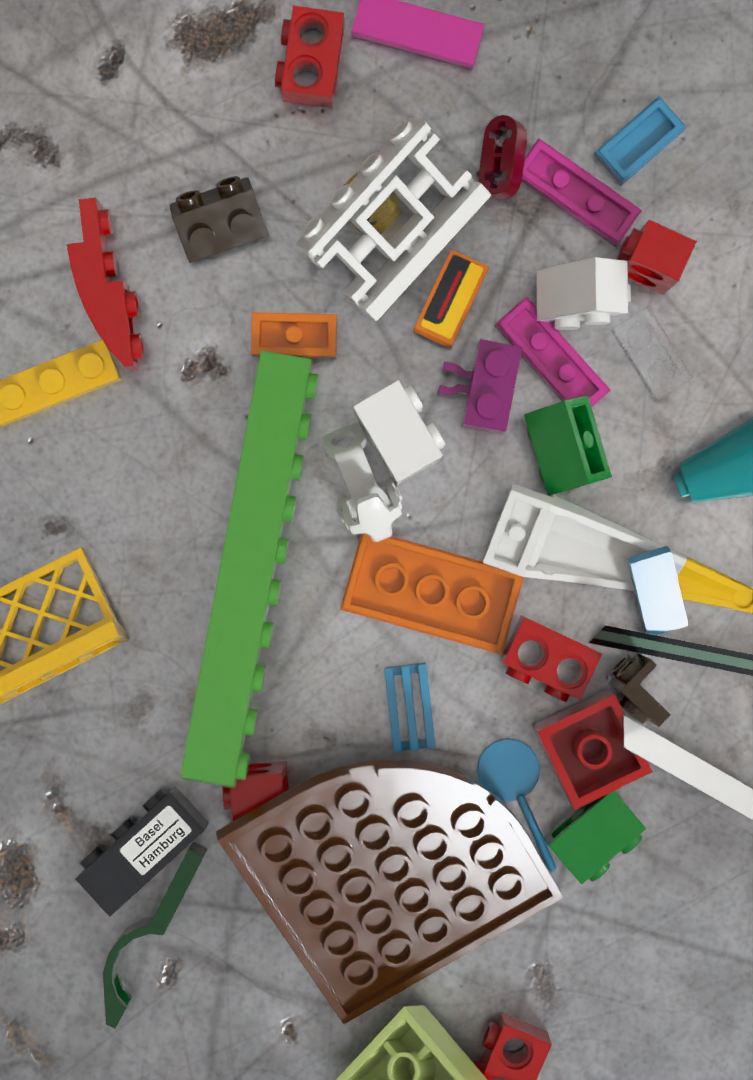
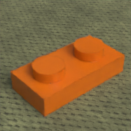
[251,312,337,358]

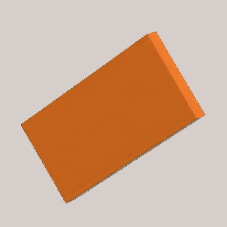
[340,534,524,655]

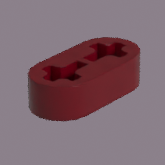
[478,115,527,200]

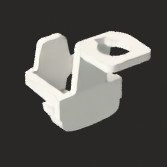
[322,423,403,542]

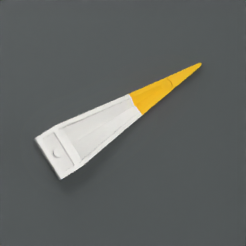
[483,483,753,613]

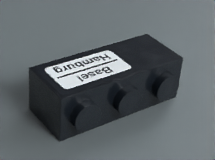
[75,786,209,917]

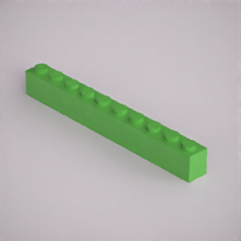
[180,350,319,789]

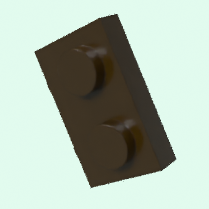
[169,176,269,263]
[609,653,671,727]

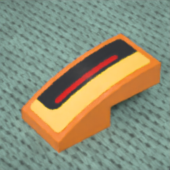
[413,249,489,349]

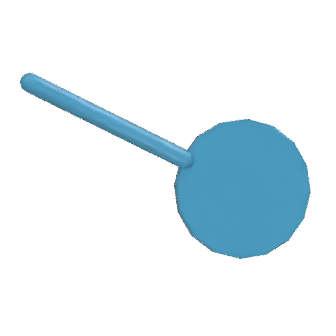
[477,738,556,872]

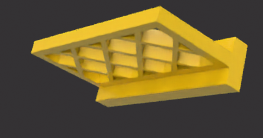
[0,547,129,704]

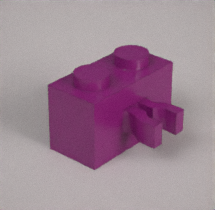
[437,339,523,435]

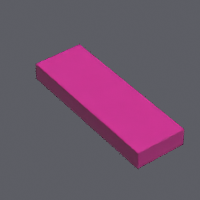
[351,0,485,69]
[522,138,642,247]
[494,296,611,407]

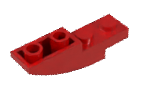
[67,197,144,371]

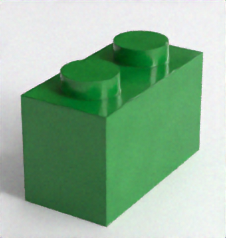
[524,395,612,496]
[544,791,646,885]

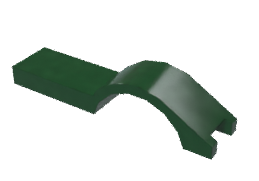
[103,842,208,1029]

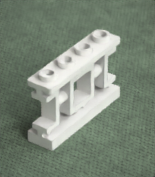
[295,118,491,321]

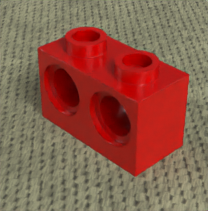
[275,5,345,109]
[616,220,697,294]
[500,615,602,702]
[222,761,289,821]
[473,1012,552,1080]

